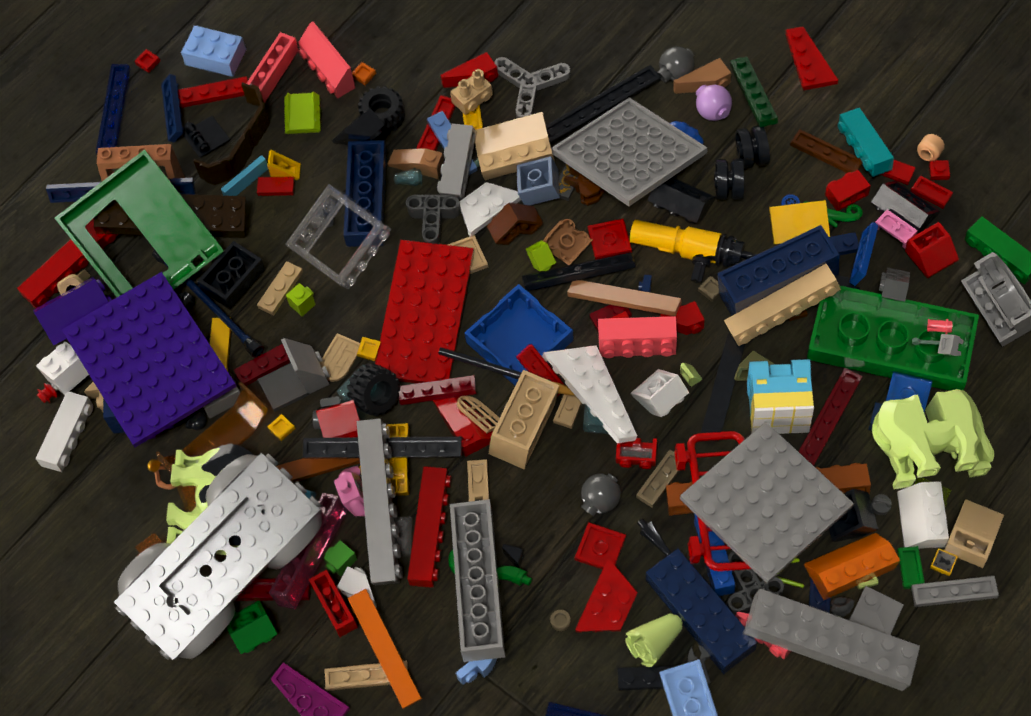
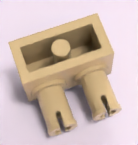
[450,69,492,115]

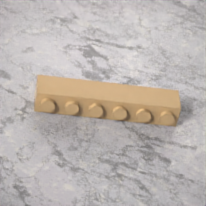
[724,264,841,346]

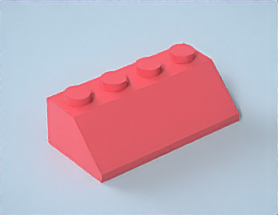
[298,22,355,98]

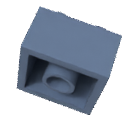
[517,156,560,205]

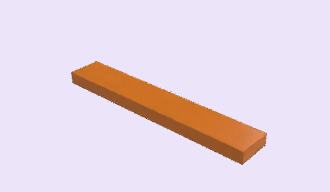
[348,589,421,709]

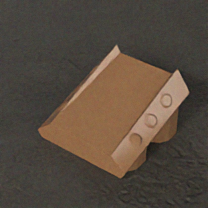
[543,219,593,266]

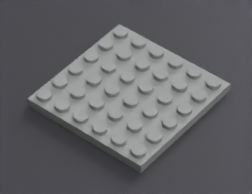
[551,98,707,206]
[680,422,854,584]

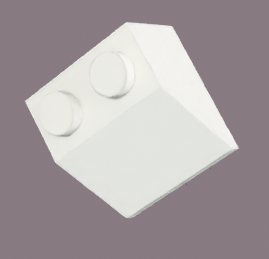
[631,369,689,417]

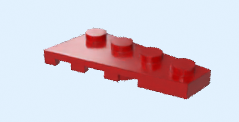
[785,26,838,90]

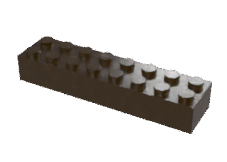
[94,194,246,238]

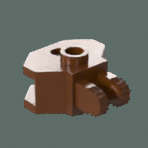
[564,167,605,206]

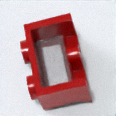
[616,438,657,469]

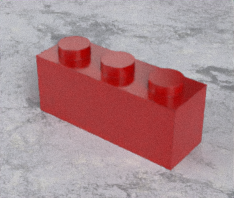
[309,570,358,637]

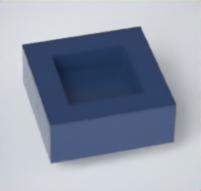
[638,275,652,293]

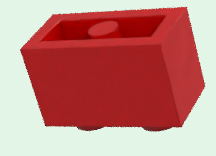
[825,170,871,211]

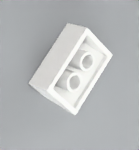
[897,482,949,549]

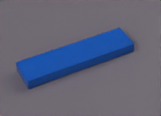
[850,222,878,286]

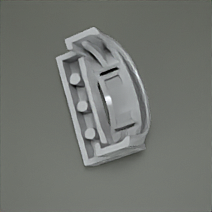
[961,252,1031,347]

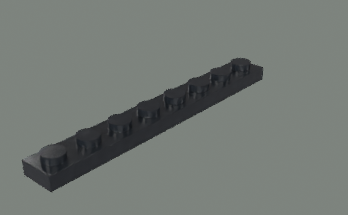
[546,64,661,145]
[303,437,462,459]

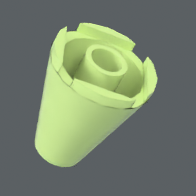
[625,613,682,667]

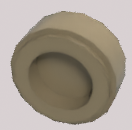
[550,610,571,631]

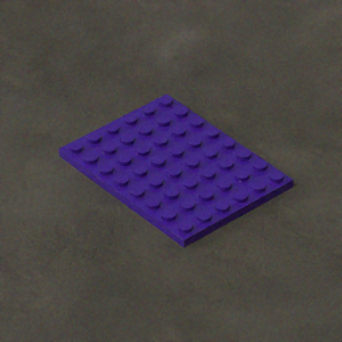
[62,272,237,448]

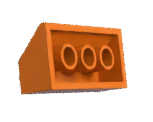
[804,533,900,600]

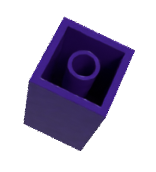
[33,277,112,345]

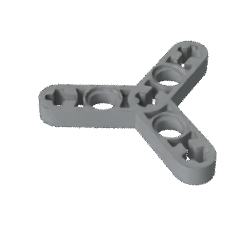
[494,57,570,119]

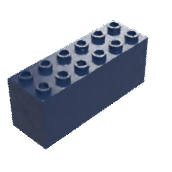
[717,225,840,316]

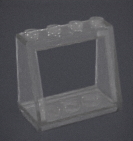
[285,184,391,289]

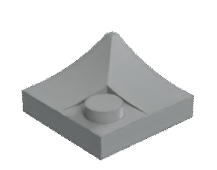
[849,586,904,635]

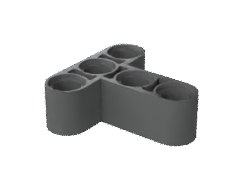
[406,195,460,244]
[728,551,784,616]

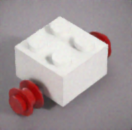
[36,341,89,404]

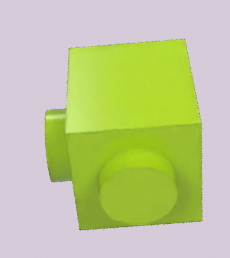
[526,240,556,271]
[286,283,316,316]

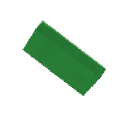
[897,546,925,589]

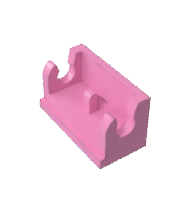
[875,209,918,249]

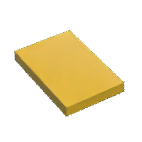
[769,200,830,244]

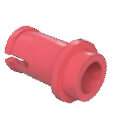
[927,319,952,334]

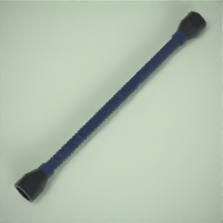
[152,249,264,358]

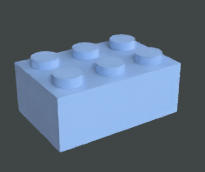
[181,25,246,77]

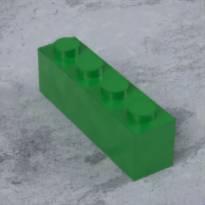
[965,216,1031,285]

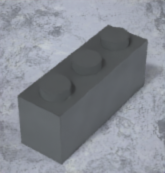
[879,267,910,302]

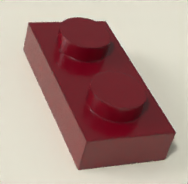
[589,304,632,332]

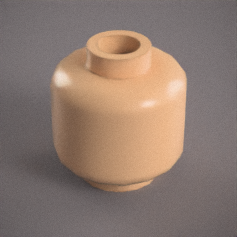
[917,134,944,161]

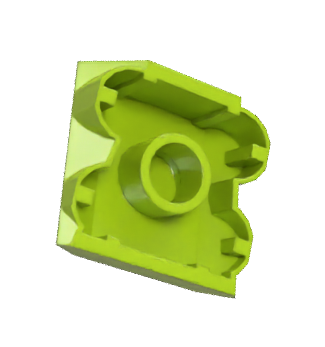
[284,92,321,134]

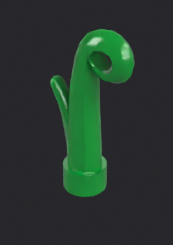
[804,201,863,227]

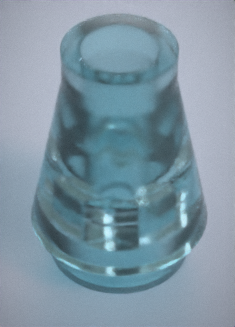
[394,168,422,186]

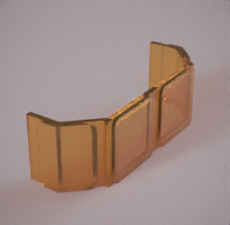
[156,382,268,474]

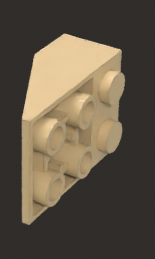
[944,499,1004,568]

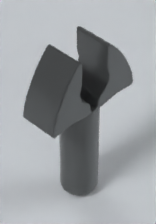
[688,645,711,684]

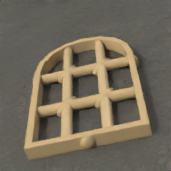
[457,396,500,433]

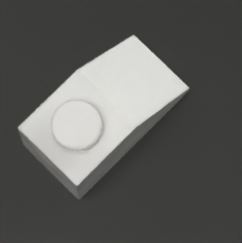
[337,567,377,607]

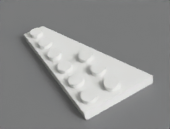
[542,345,637,443]

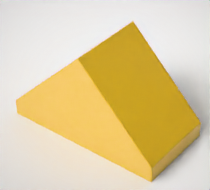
[267,150,301,180]

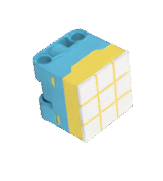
[747,359,814,434]

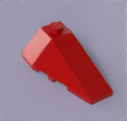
[433,397,494,457]

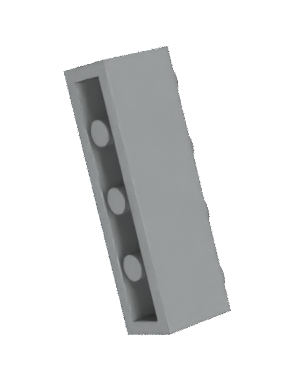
[437,124,476,200]

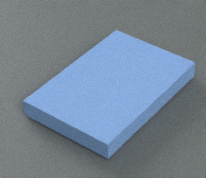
[659,659,718,716]

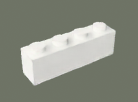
[36,391,93,472]

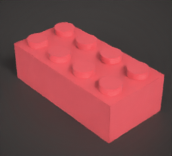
[598,316,677,358]

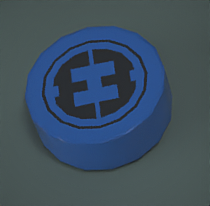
[781,195,800,206]

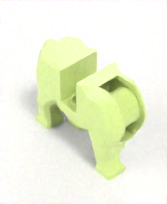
[872,389,994,489]

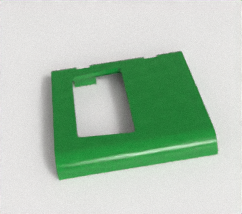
[55,149,224,297]

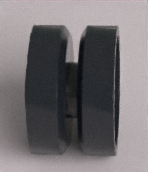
[735,126,770,169]
[714,159,744,200]

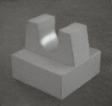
[938,334,964,356]

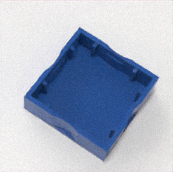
[465,284,573,386]

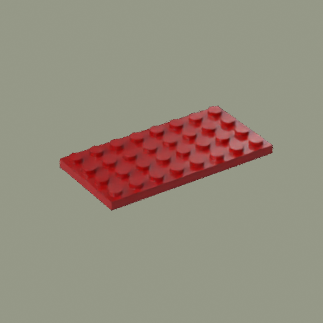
[375,240,474,383]

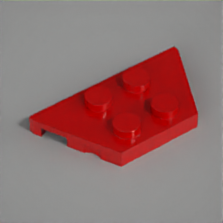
[575,559,637,633]

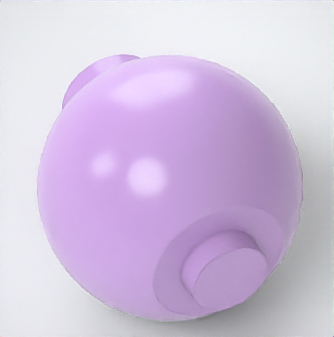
[696,85,732,121]

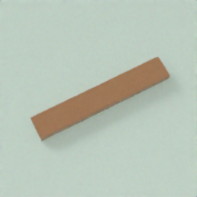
[567,280,682,316]

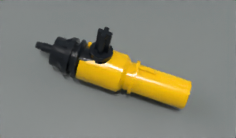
[630,219,758,283]

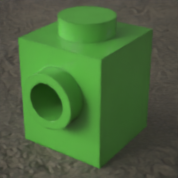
[323,540,357,577]

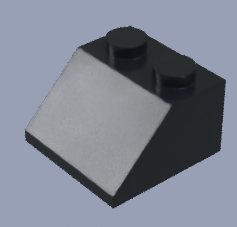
[829,489,878,542]

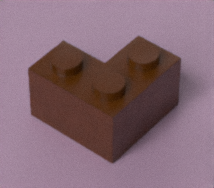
[487,203,543,245]

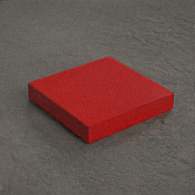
[587,219,632,260]
[575,522,626,570]

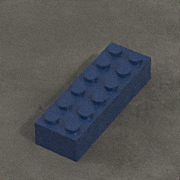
[344,140,387,247]
[646,549,757,674]

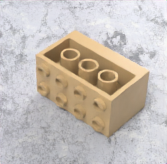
[488,370,559,469]

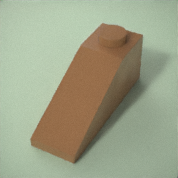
[673,58,731,93]
[387,148,444,179]

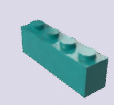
[838,107,894,177]

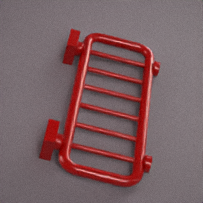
[674,431,751,571]

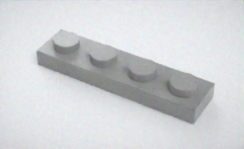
[911,576,999,607]

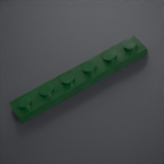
[730,57,778,127]

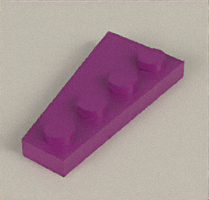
[271,663,350,716]

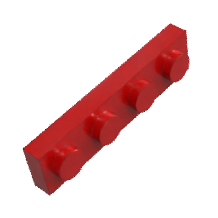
[178,76,248,108]

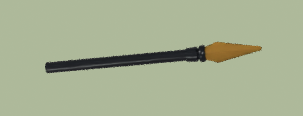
[438,347,575,396]

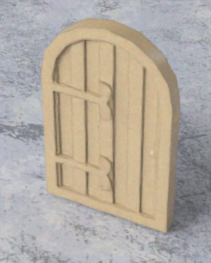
[320,333,360,382]

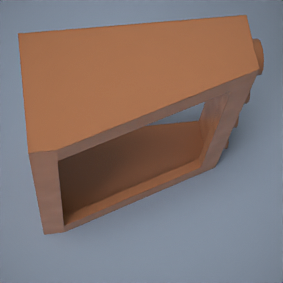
[97,144,185,181]

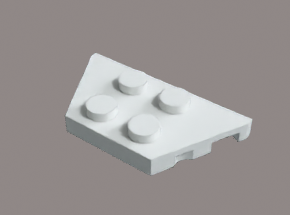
[459,182,521,237]

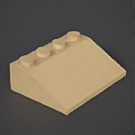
[475,112,555,180]

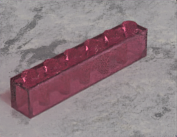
[269,493,348,609]

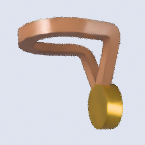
[148,459,175,490]

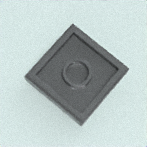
[258,363,309,412]

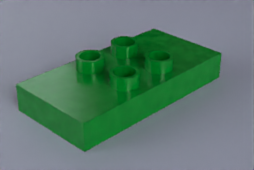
[807,285,979,391]

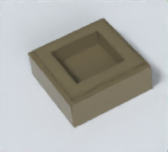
[698,276,719,302]

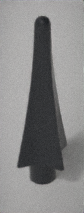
[637,519,671,556]

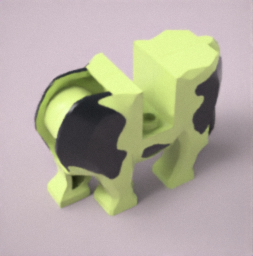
[166,444,253,555]

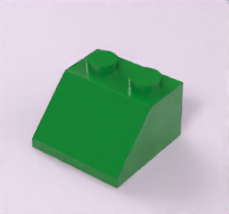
[227,601,277,654]

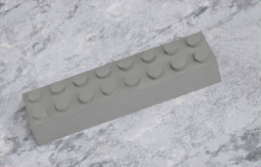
[356,418,403,586]
[450,499,505,662]
[743,589,920,691]

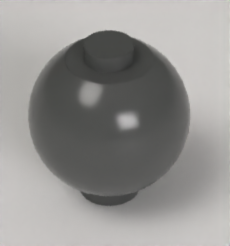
[657,46,695,83]
[581,473,621,516]

